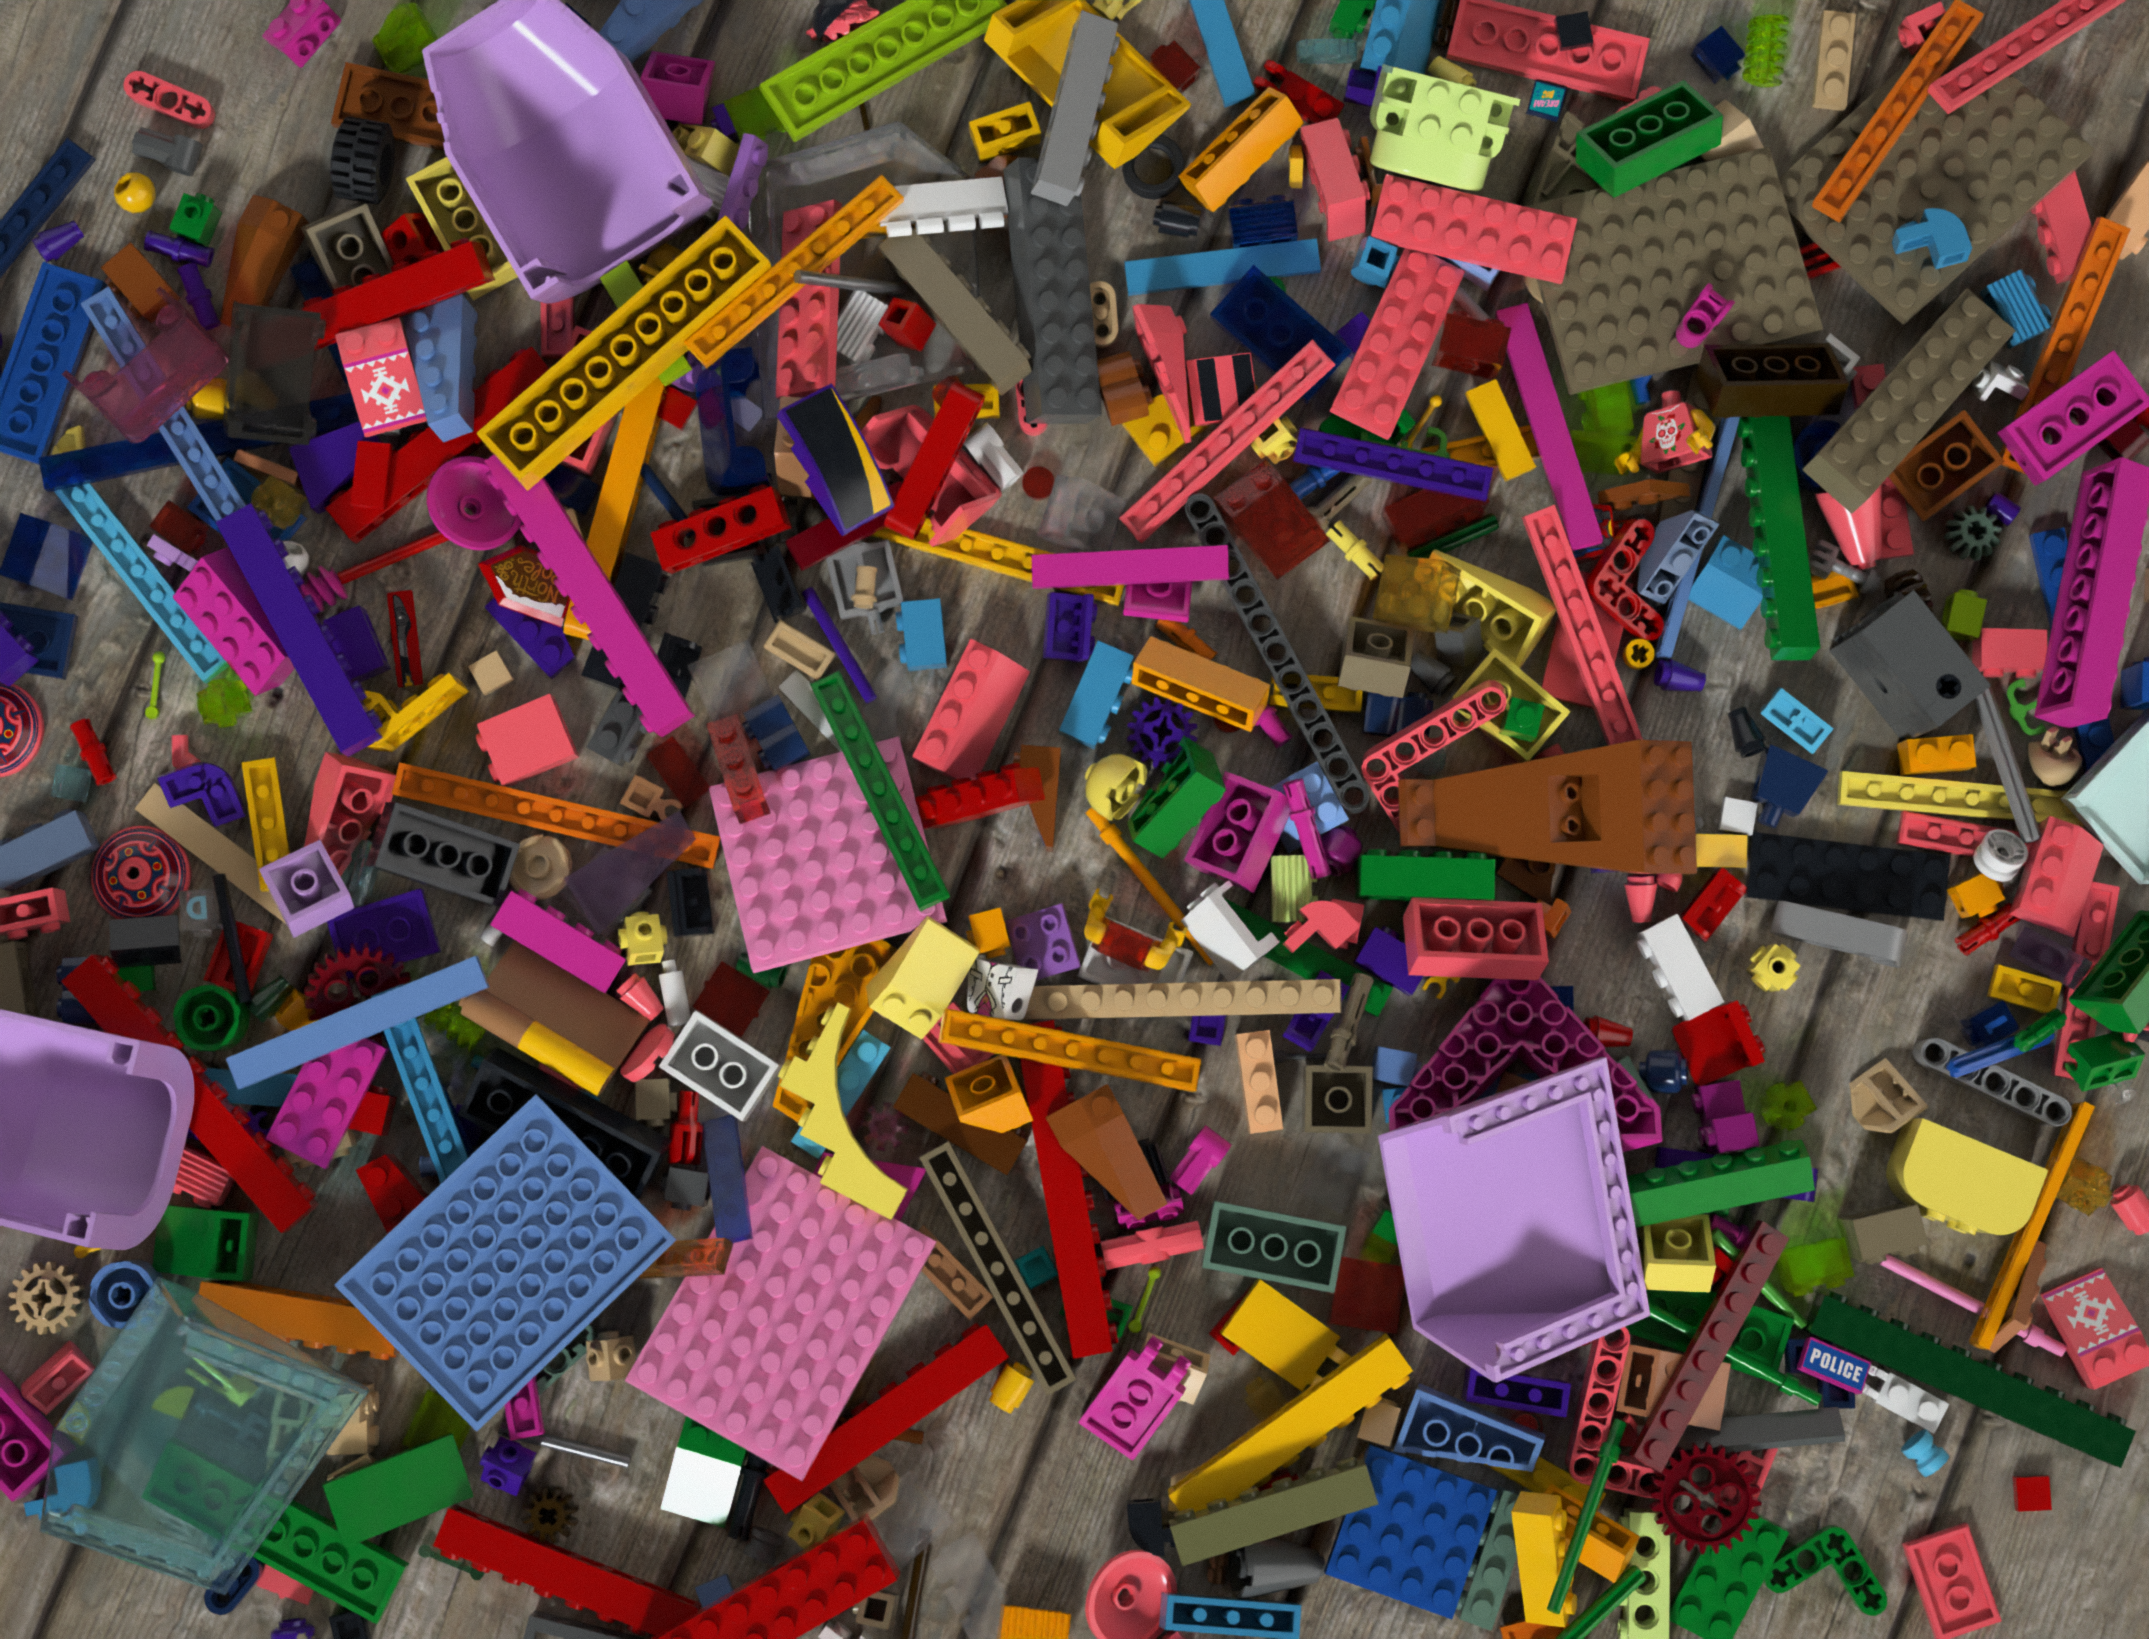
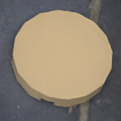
[509,835,573,900]

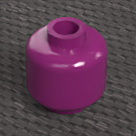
[1321,825,1362,876]

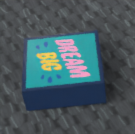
[1526,80,1567,122]

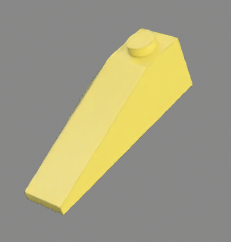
[1421,549,1556,669]

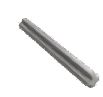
[1974,688,2041,843]

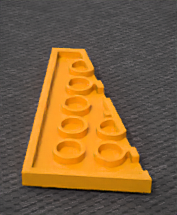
[773,939,898,1123]

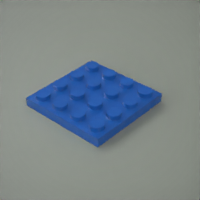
[1324,1444,1497,1619]

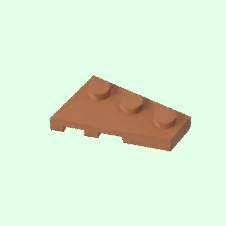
[1987,1240,2047,1353]

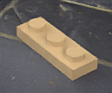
[1812,10,1856,111]

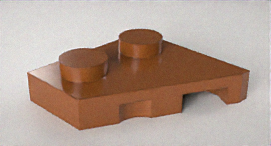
[1598,479,1690,511]

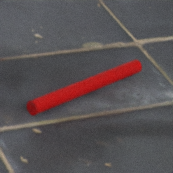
[337,531,449,585]

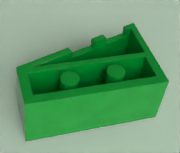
[1127,736,1226,859]

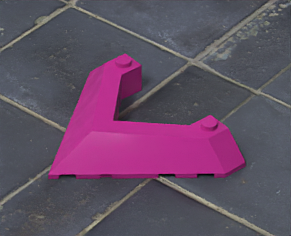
[1389,977,1662,1152]

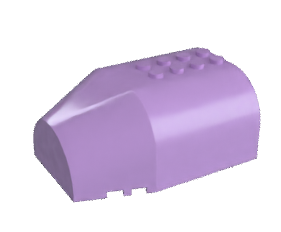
[422,0,713,304]
[0,1009,194,1250]

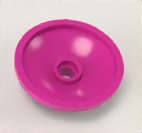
[426,456,522,550]

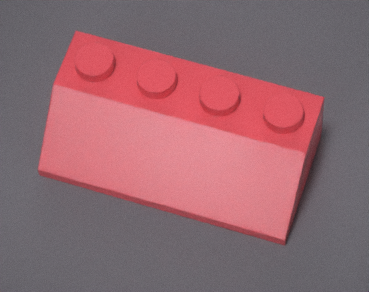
[912,639,1030,781]

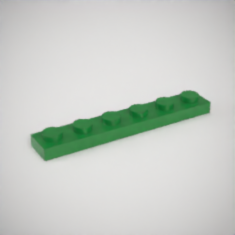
[1223,897,1393,1017]

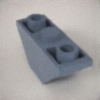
[1637,510,1720,604]

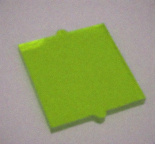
[402,1390,472,1452]

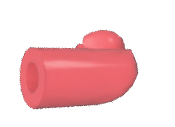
[171,735,201,769]

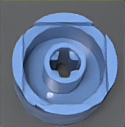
[89,1259,168,1329]

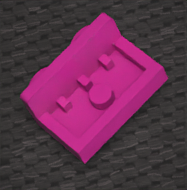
[262,0,341,68]

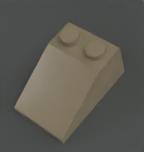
[300,202,394,291]

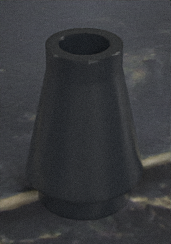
[1727,707,1766,758]

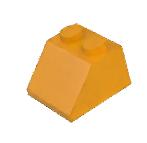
[945,1055,1033,1133]

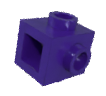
[480,1436,537,1497]

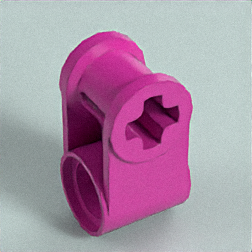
[1676,283,1735,348]

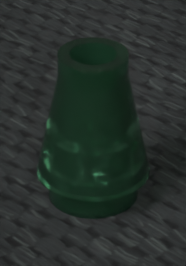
[244,974,295,1023]

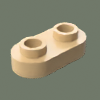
[1090,281,1118,348]

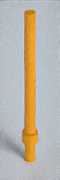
[1085,807,1213,966]

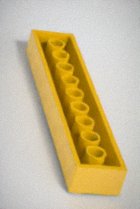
[476,215,771,491]

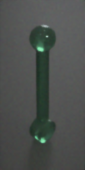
[418,1545,485,1580]

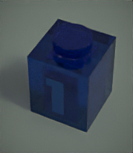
[1690,25,1746,84]
[1960,1000,2020,1049]

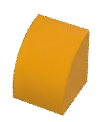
[274,988,319,1031]

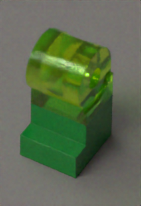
[1356,1209,1398,1276]

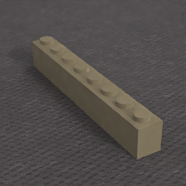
[919,1141,1077,1396]

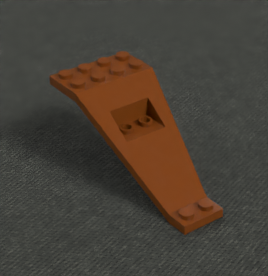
[1398,739,1697,875]

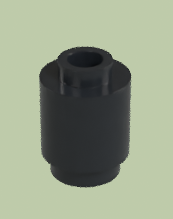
[1153,201,1201,238]

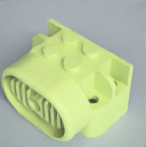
[1370,64,1521,192]

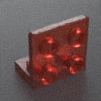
[1327,1257,1404,1334]

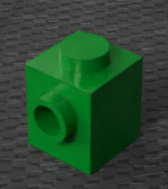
[169,193,222,247]

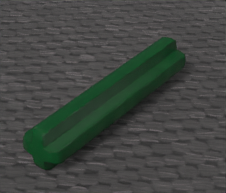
[1406,513,1499,566]

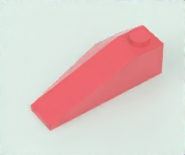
[1132,304,1191,444]
[304,752,396,877]

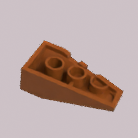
[220,194,309,333]
[1045,1084,1168,1220]

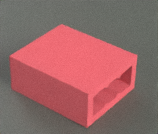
[475,693,579,787]

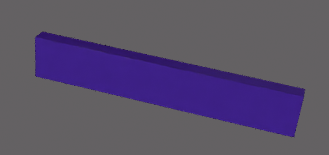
[1293,427,1493,501]

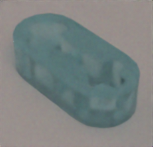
[1296,39,1357,64]

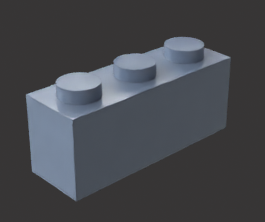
[0,808,101,892]

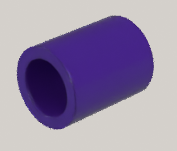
[1984,491,2021,526]

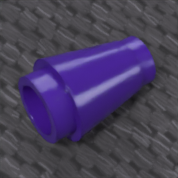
[32,220,84,263]
[1654,659,1706,692]

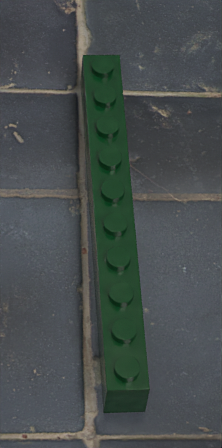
[1802,1291,2136,1468]

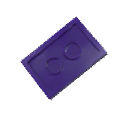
[327,888,442,980]

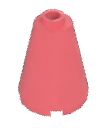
[1814,485,1881,570]

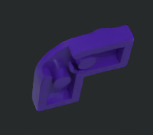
[157,762,247,827]

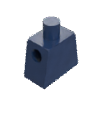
[1751,744,1828,829]

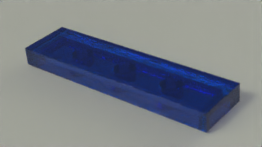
[702,1114,753,1246]

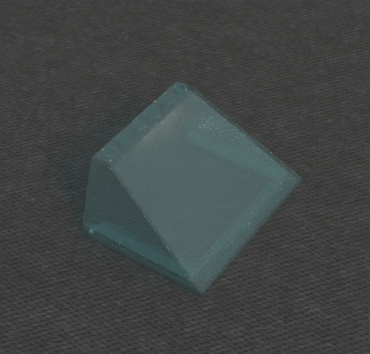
[40,1276,369,1595]

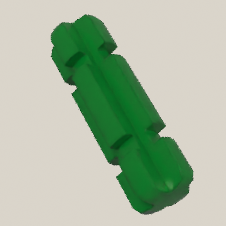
[2013,1008,2067,1052]

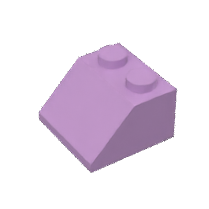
[259,840,354,938]

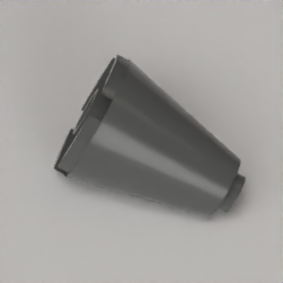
[1229,1538,1325,1599]

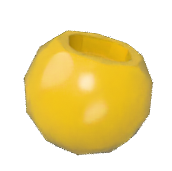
[114,172,156,213]

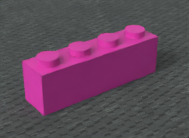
[490,888,626,993]

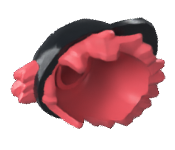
[806,0,880,42]

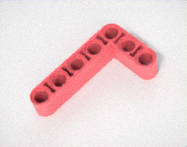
[1361,680,1507,833]
[1565,1326,1663,1498]

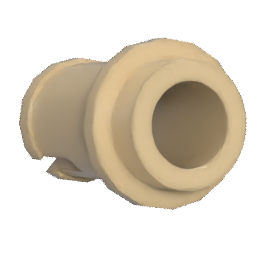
[851,566,877,609]

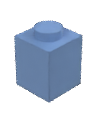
[1371,1046,1421,1087]

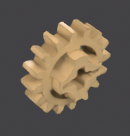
[8,1261,85,1335]

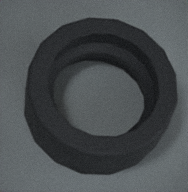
[1122,135,1184,200]

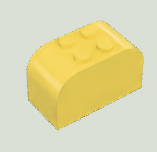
[1886,1118,2049,1235]

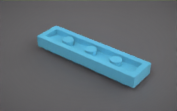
[791,1030,891,1159]

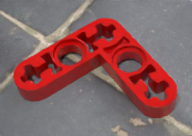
[1585,519,1664,640]

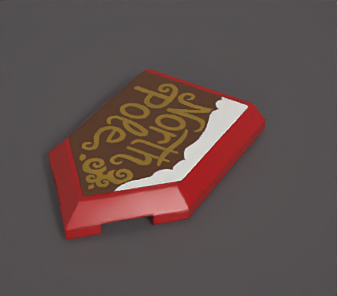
[478,545,571,628]

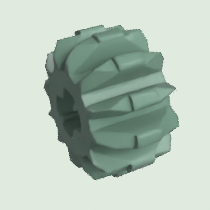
[1943,505,2002,561]

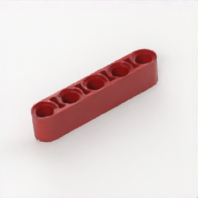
[884,381,985,540]

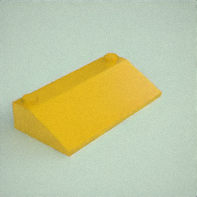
[984,0,1191,169]

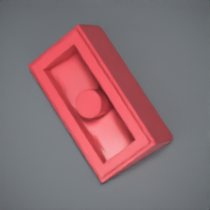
[21,1340,96,1415]

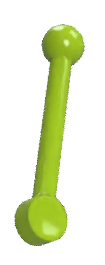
[145,651,166,719]
[1128,1266,1161,1333]

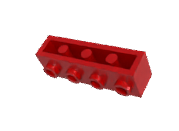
[915,763,1045,829]

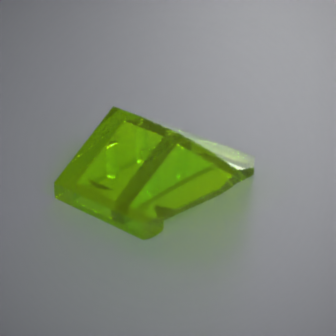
[372,2,438,74]

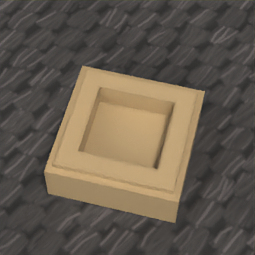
[468,650,514,696]

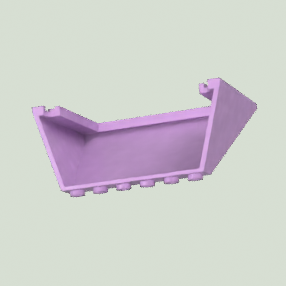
[1378,1057,1650,1383]

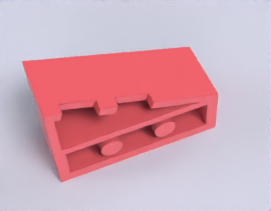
[1301,118,1370,242]

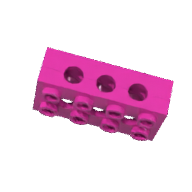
[1996,350,2149,486]

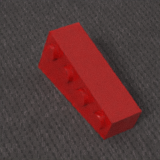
[356,1154,429,1234]

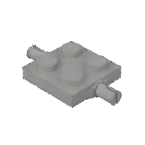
[826,540,904,635]

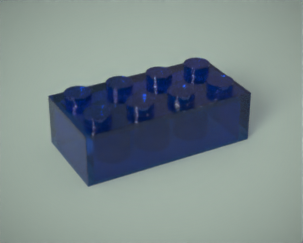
[1210,265,1352,405]

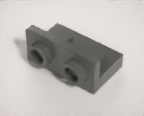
[587,690,648,767]

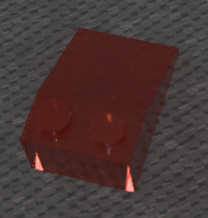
[1214,460,1330,580]

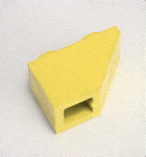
[672,123,740,176]

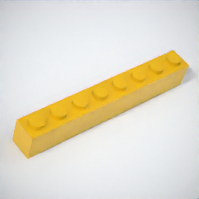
[1168,1333,1413,1512]

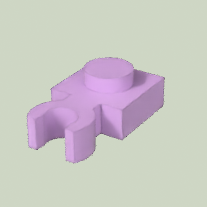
[147,534,198,572]

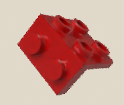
[1671,1000,1765,1086]

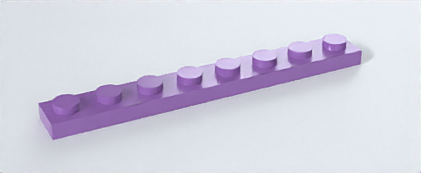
[671,133,769,392]

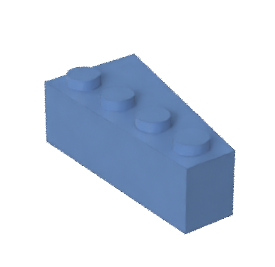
[599,0,704,64]
[403,294,478,443]
[1393,1383,1545,1472]

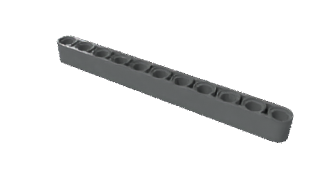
[1185,493,1369,814]

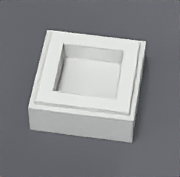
[1718,797,1758,836]

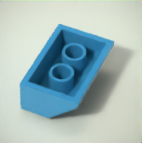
[1359,0,1442,74]

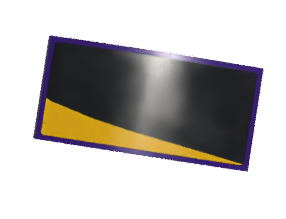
[776,383,895,536]

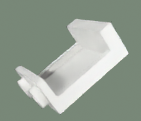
[1181,880,1280,982]

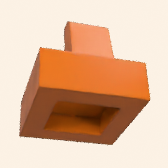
[1536,898,1572,939]

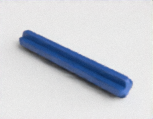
[1946,1033,2055,1078]

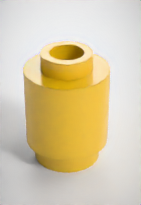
[988,1361,1035,1414]

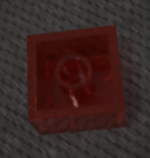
[1431,311,1511,380]

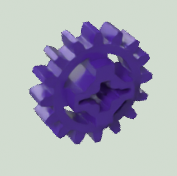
[1127,697,1198,768]

